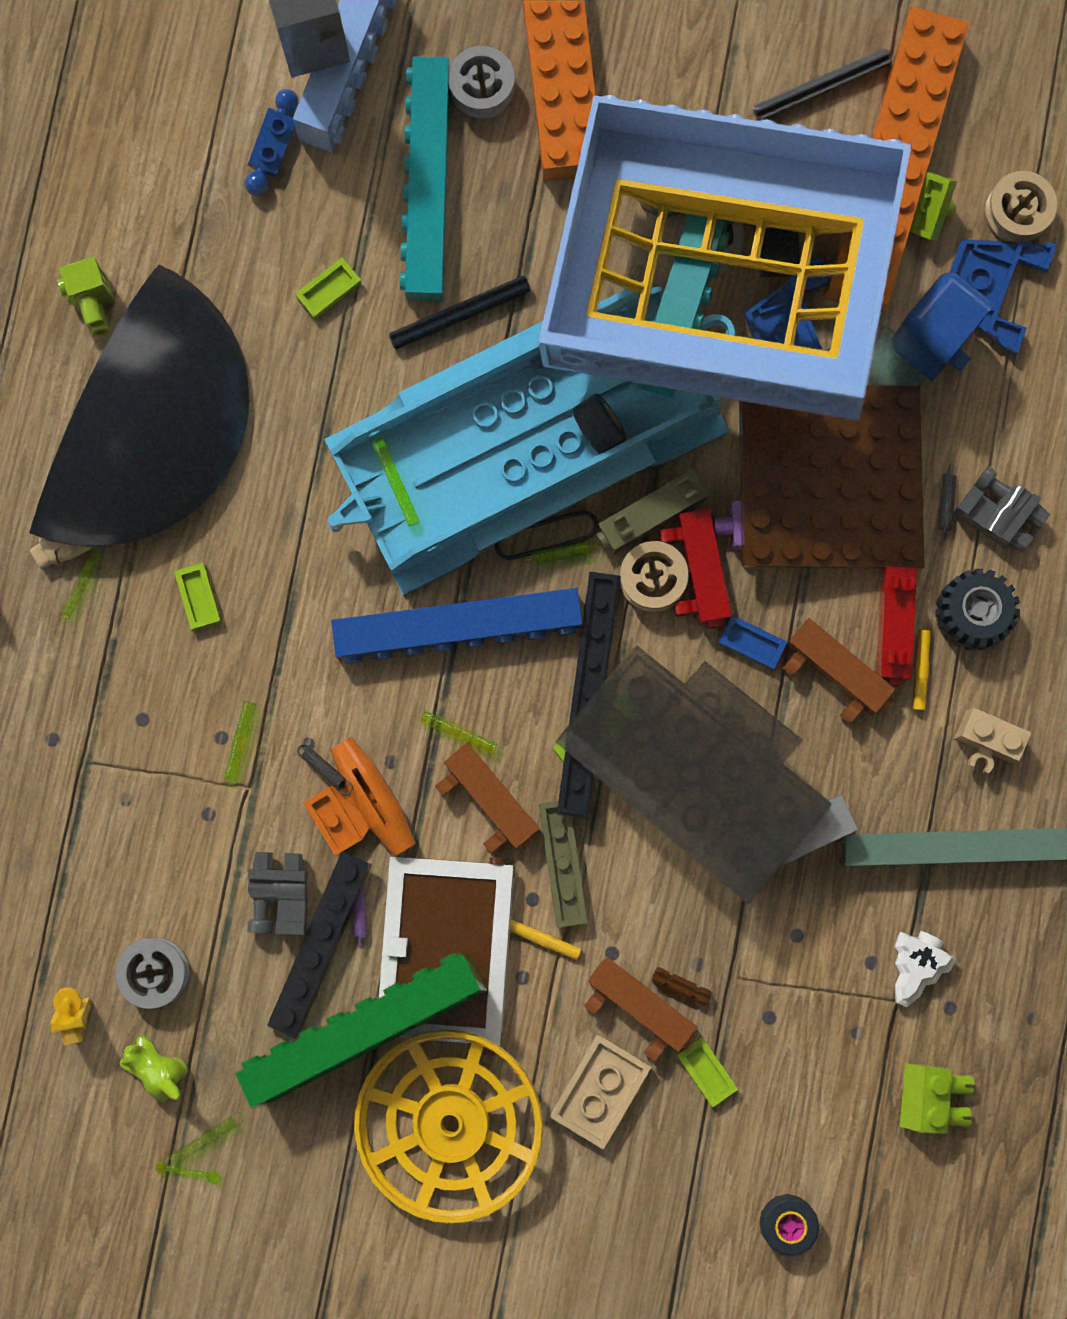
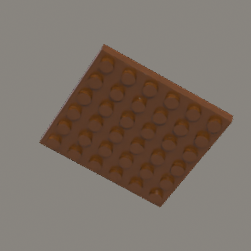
[739,385,925,569]

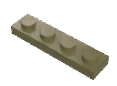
[539,801,588,928]

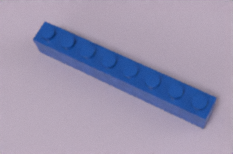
[331,588,582,664]

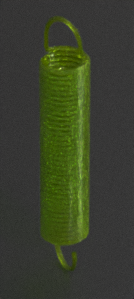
[523,541,600,565]

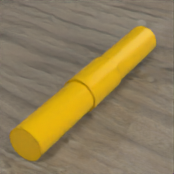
[913,630,931,711]
[510,919,581,960]

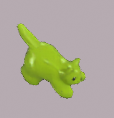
[120,1035,188,1102]

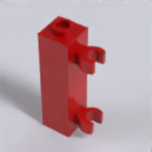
[659,508,732,629]
[876,566,917,686]

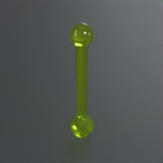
[155,1161,221,1184]

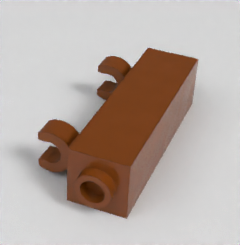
[782,618,895,723]
[435,742,540,853]
[584,956,698,1062]

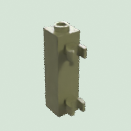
[596,468,709,555]

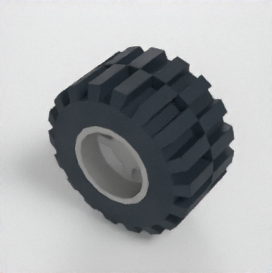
[935,569,1020,651]

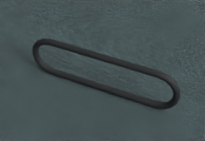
[495,511,598,560]

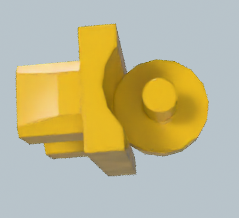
[50,987,92,1045]

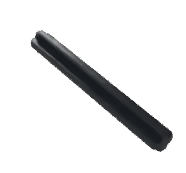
[753,49,892,121]
[389,276,530,349]

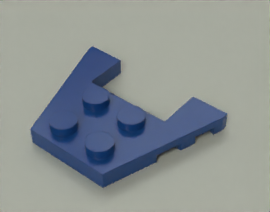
[949,239,1057,356]
[744,256,831,351]

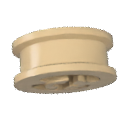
[985,171,1057,244]
[620,541,689,612]

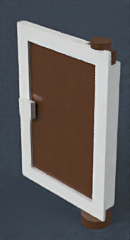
[379,857,514,1055]

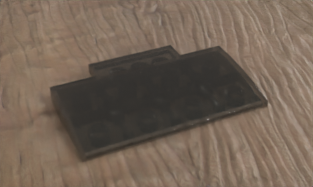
[556,645,832,905]

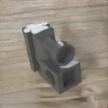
[953,466,1050,552]
[247,852,308,935]

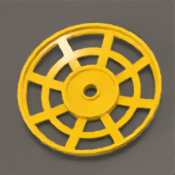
[354,1030,543,1223]

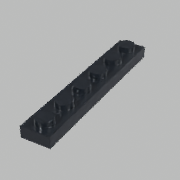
[267,852,372,1038]

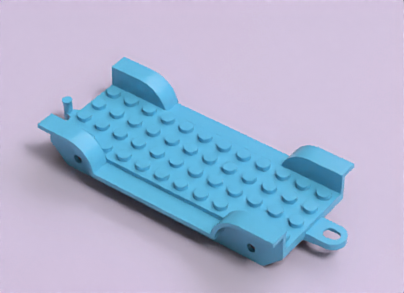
[324,281,735,596]

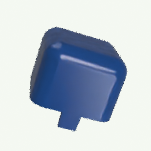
[892,273,995,382]

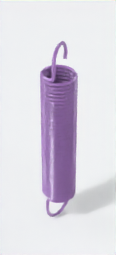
[352,885,367,949]

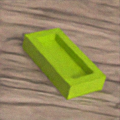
[295,257,362,320]
[174,562,222,631]
[676,1036,738,1108]

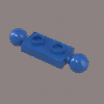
[244,89,299,196]

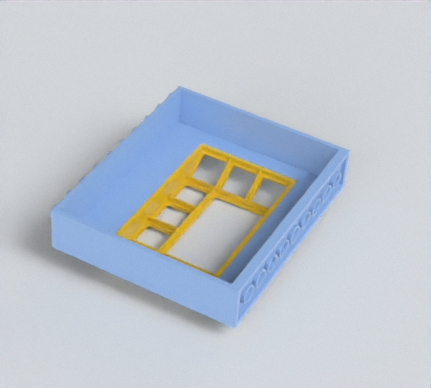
[538,95,911,421]

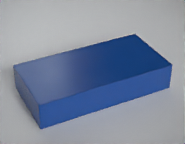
[718,615,787,670]

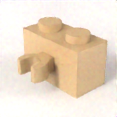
[954,708,1031,774]

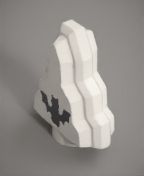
[894,931,957,1007]

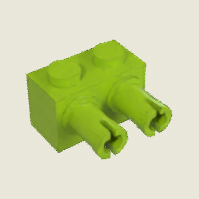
[57,256,115,336]
[900,1063,975,1134]

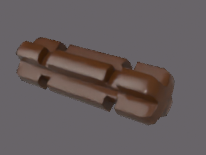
[652,967,712,1006]

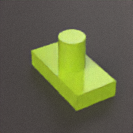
[910,172,957,241]

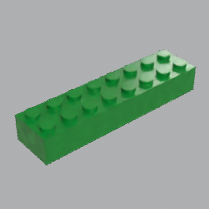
[235,952,488,1108]

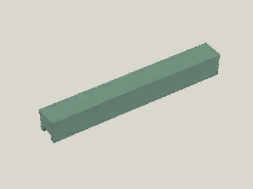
[840,828,1067,866]

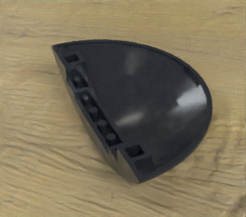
[29,264,249,547]

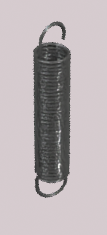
[938,463,956,541]
[297,744,352,795]

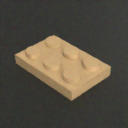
[549,1034,651,1150]

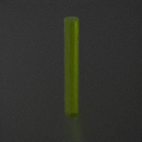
[372,437,420,527]

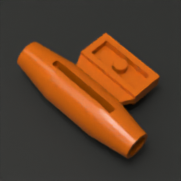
[303,737,416,857]

